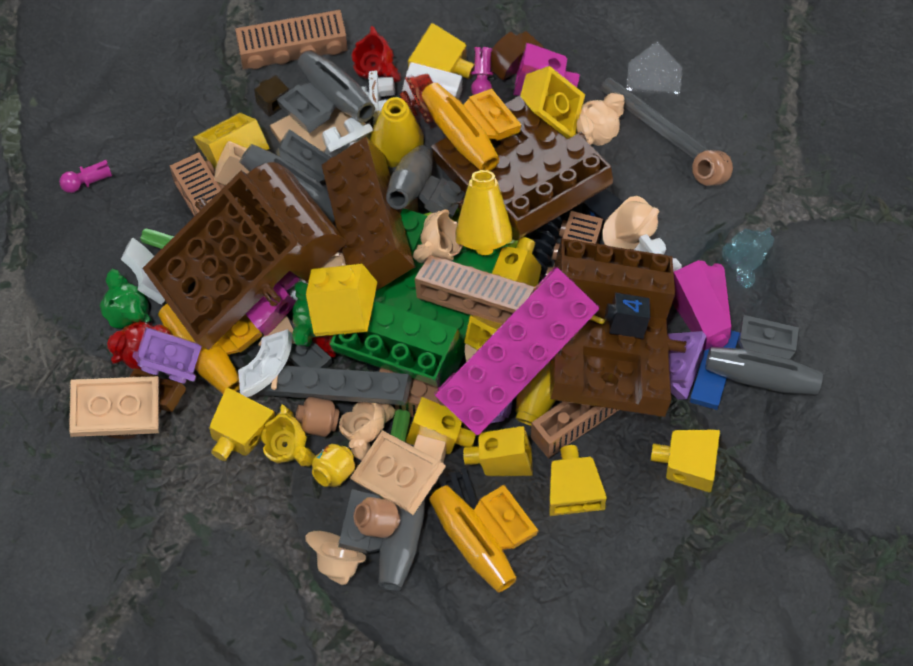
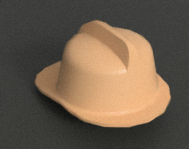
[602,196,659,249]
[306,531,366,585]

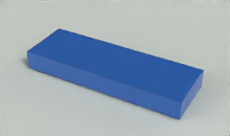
[690,330,739,410]

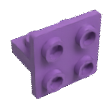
[132,327,202,383]
[668,331,706,400]

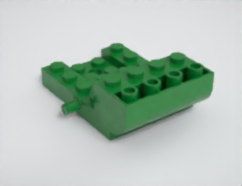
[330,208,508,388]

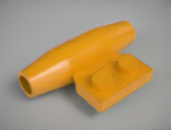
[422,83,521,171]
[158,303,263,394]
[429,485,538,593]

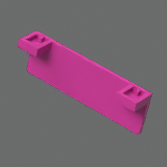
[434,267,599,435]

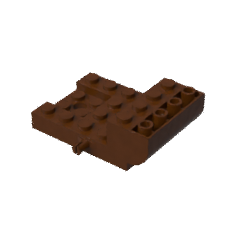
[431,96,613,240]
[142,162,347,350]
[550,238,687,417]

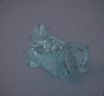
[722,228,774,288]

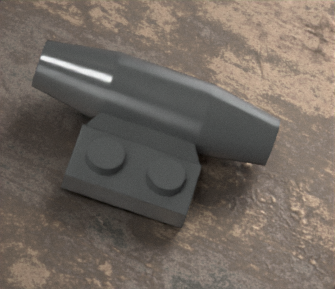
[277,51,375,133]
[239,129,335,223]
[386,146,465,219]
[705,315,823,395]
[338,489,425,591]

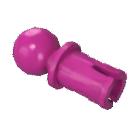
[471,47,493,95]
[59,160,112,193]

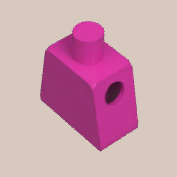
[513,43,580,96]
[246,271,300,336]

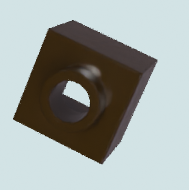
[254,75,289,117]

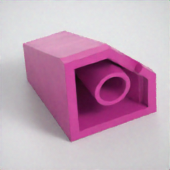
[672,260,731,351]

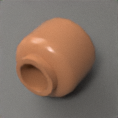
[692,150,733,186]
[295,397,339,437]
[354,497,400,538]

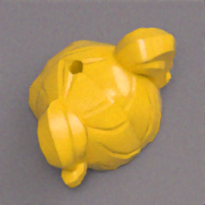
[261,404,315,467]

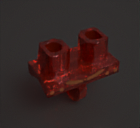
[399,73,434,124]

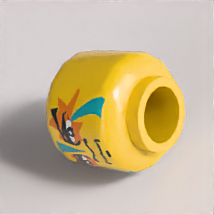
[312,444,355,487]

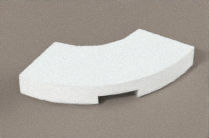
[121,238,165,305]
[238,329,292,397]

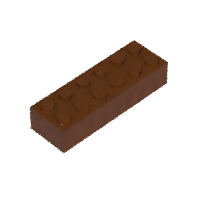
[322,137,415,291]

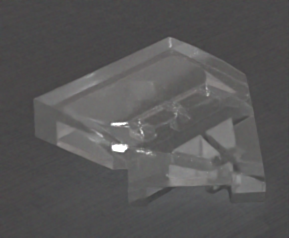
[626,41,682,95]

